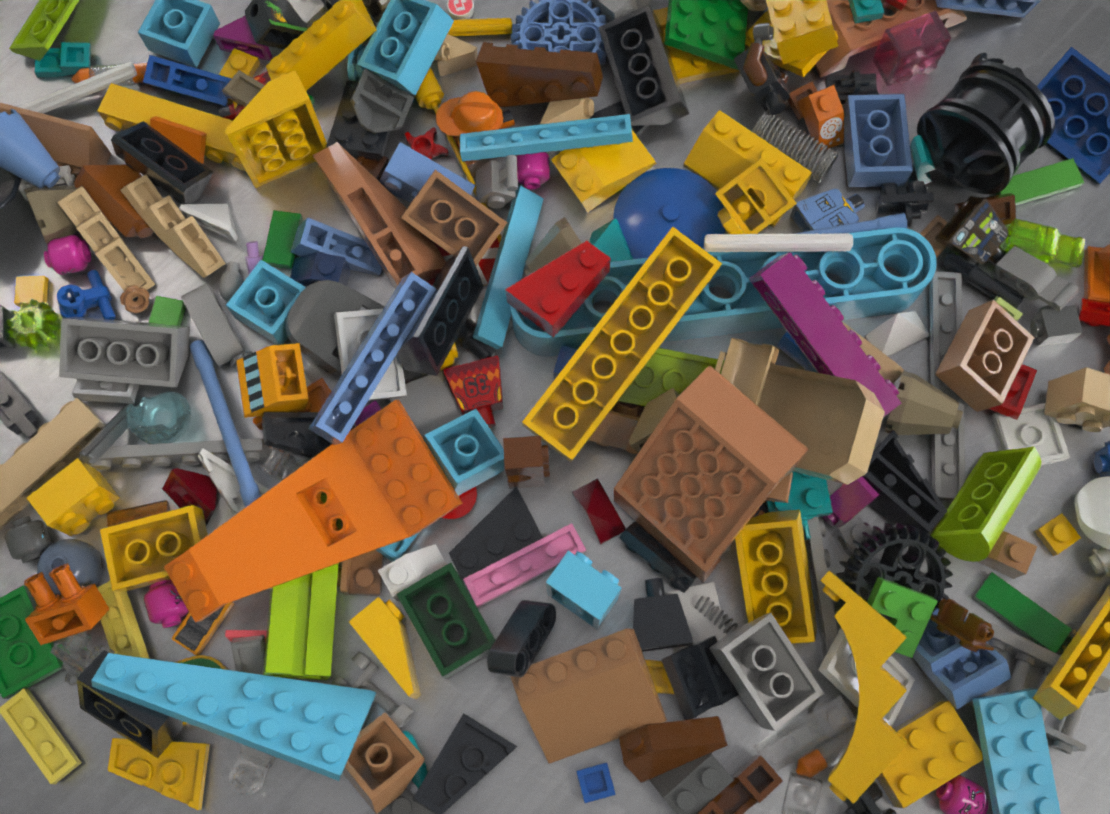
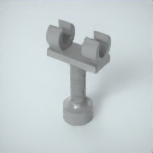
[330,651,414,729]

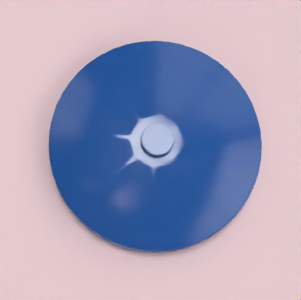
[613,168,725,259]

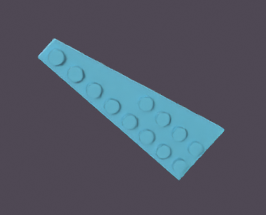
[91,653,376,781]

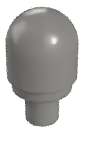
[219,262,244,301]

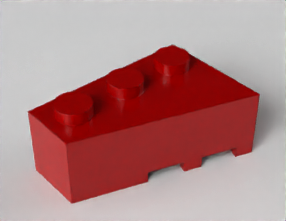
[505,241,611,338]

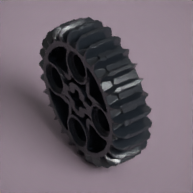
[836,522,953,622]

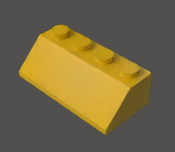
[266,0,377,91]
[683,110,812,228]
[735,509,818,644]

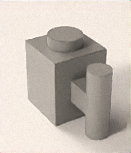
[476,155,518,208]

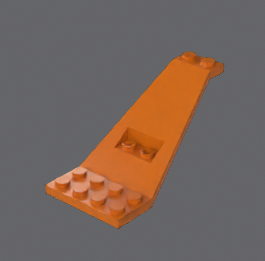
[164,400,463,623]

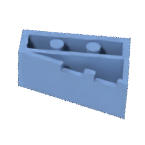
[379,142,475,202]

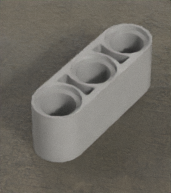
[181,283,245,366]

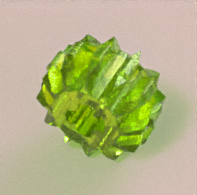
[6,299,61,350]

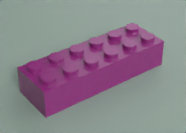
[749,252,902,417]

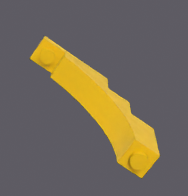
[820,571,907,804]

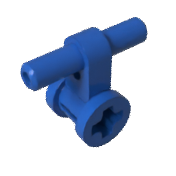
[57,270,116,320]

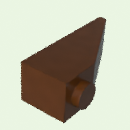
[619,716,728,783]

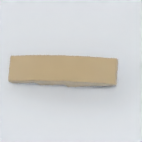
[121,175,226,278]
[57,185,155,300]

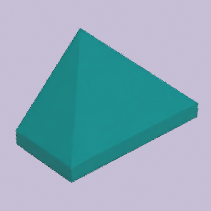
[590,219,633,262]

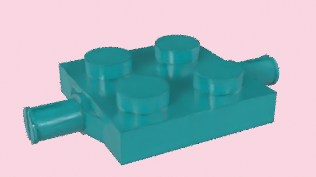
[766,471,833,540]

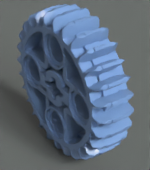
[511,0,607,67]

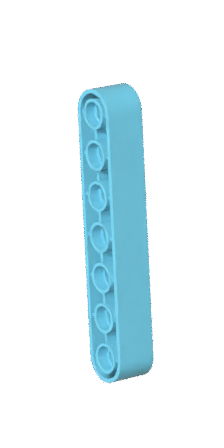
[511,228,936,357]

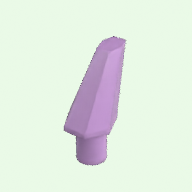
[245,241,263,274]

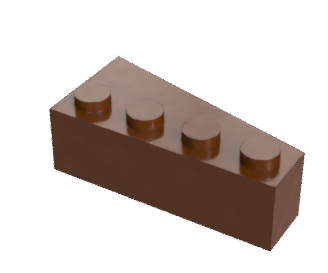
[476,42,603,107]

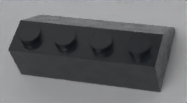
[598,4,690,126]
[397,246,484,376]

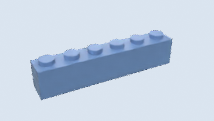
[308,272,436,445]

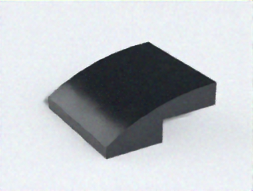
[661,636,739,720]

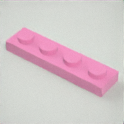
[463,523,586,608]

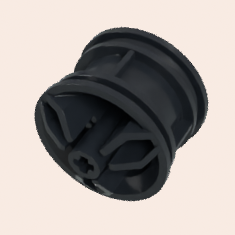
[917,61,1055,194]

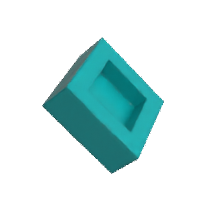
[848,0,884,23]

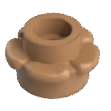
[120,285,150,313]

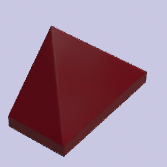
[162,468,217,526]
[572,478,626,545]

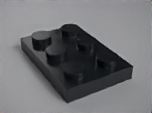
[326,80,391,161]

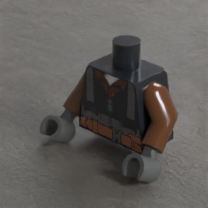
[734,23,790,115]

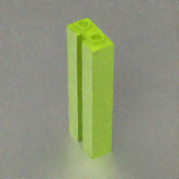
[263,492,341,680]

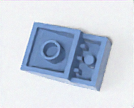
[913,609,1011,709]

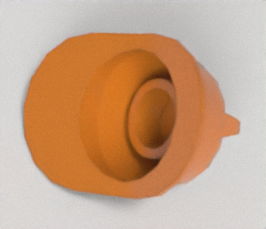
[436,91,503,137]

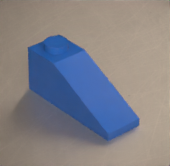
[143,55,232,106]

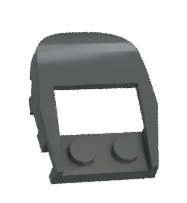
[286,280,384,377]

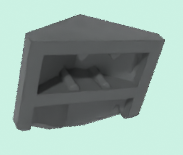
[350,68,414,133]

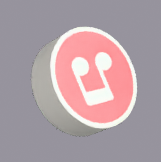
[447,0,474,20]

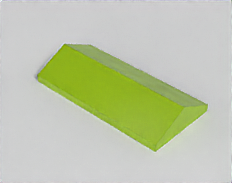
[9,0,79,61]

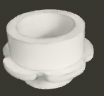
[1088,547,1110,576]

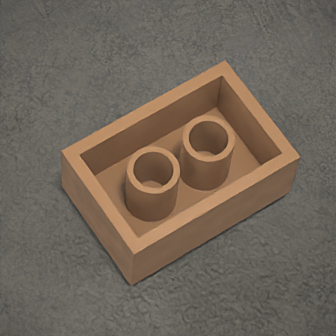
[401,169,507,266]
[935,300,1034,412]

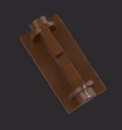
[930,599,994,652]

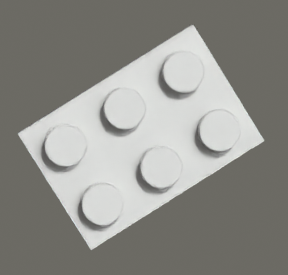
[334,309,407,401]
[818,628,915,727]

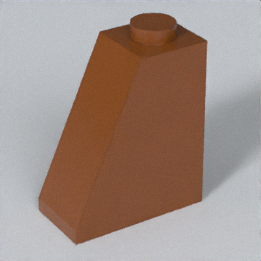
[74,164,154,238]

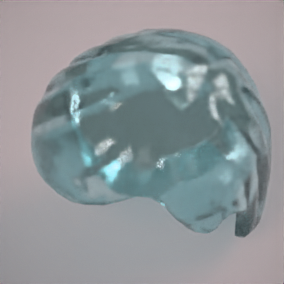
[126,392,191,444]

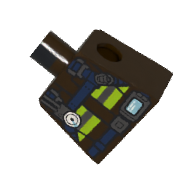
[935,196,1008,266]

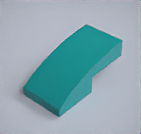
[34,42,91,78]
[910,135,935,184]

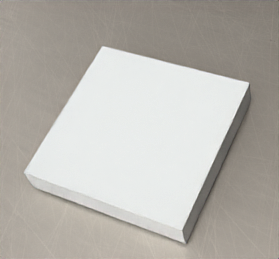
[992,403,1070,465]

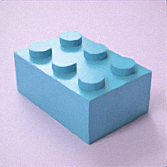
[357,0,454,95]
[546,551,622,630]

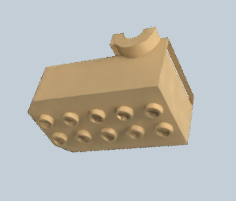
[715,338,885,485]

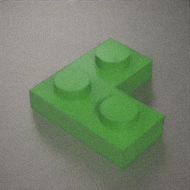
[867,577,937,658]

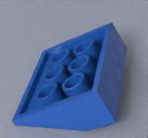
[1037,47,1110,184]

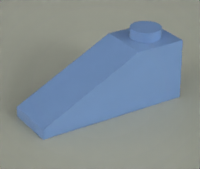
[291,218,382,276]

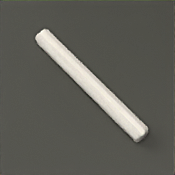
[19,62,137,114]
[704,233,853,252]

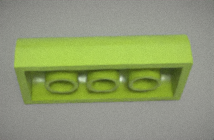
[931,447,1041,562]

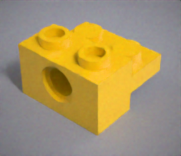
[715,158,797,234]

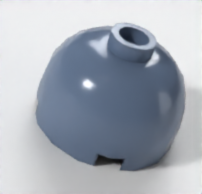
[37,539,103,595]

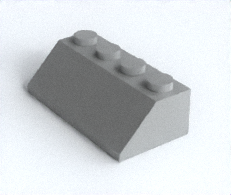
[59,317,190,388]

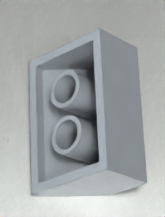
[709,613,824,731]

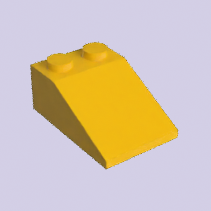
[551,130,657,213]
[349,597,421,699]

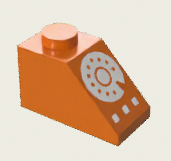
[798,85,844,153]

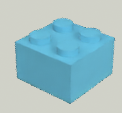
[138,0,220,68]
[226,260,306,345]
[424,409,505,496]

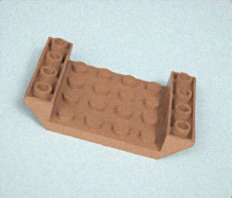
[614,366,809,582]

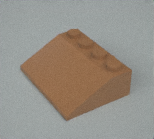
[511,628,667,764]

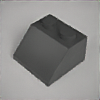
[649,753,734,814]

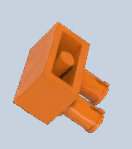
[24,564,109,645]

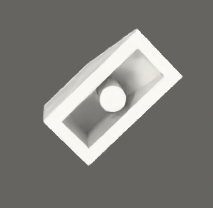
[378,544,447,602]

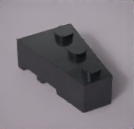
[862,430,947,533]

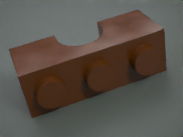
[503,436,550,489]
[697,755,783,814]

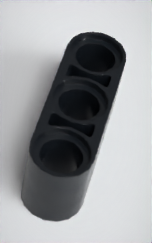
[487,600,556,678]

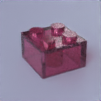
[873,11,951,87]

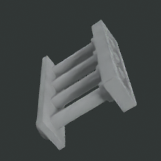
[966,623,1110,754]

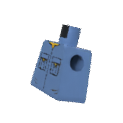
[790,188,865,232]

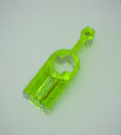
[1003,218,1086,268]

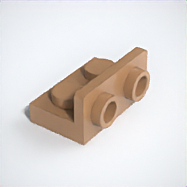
[337,550,384,596]

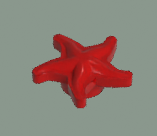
[405,127,449,161]

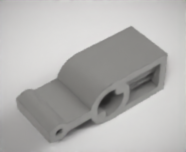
[995,246,1079,312]

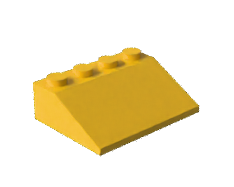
[224,70,327,188]

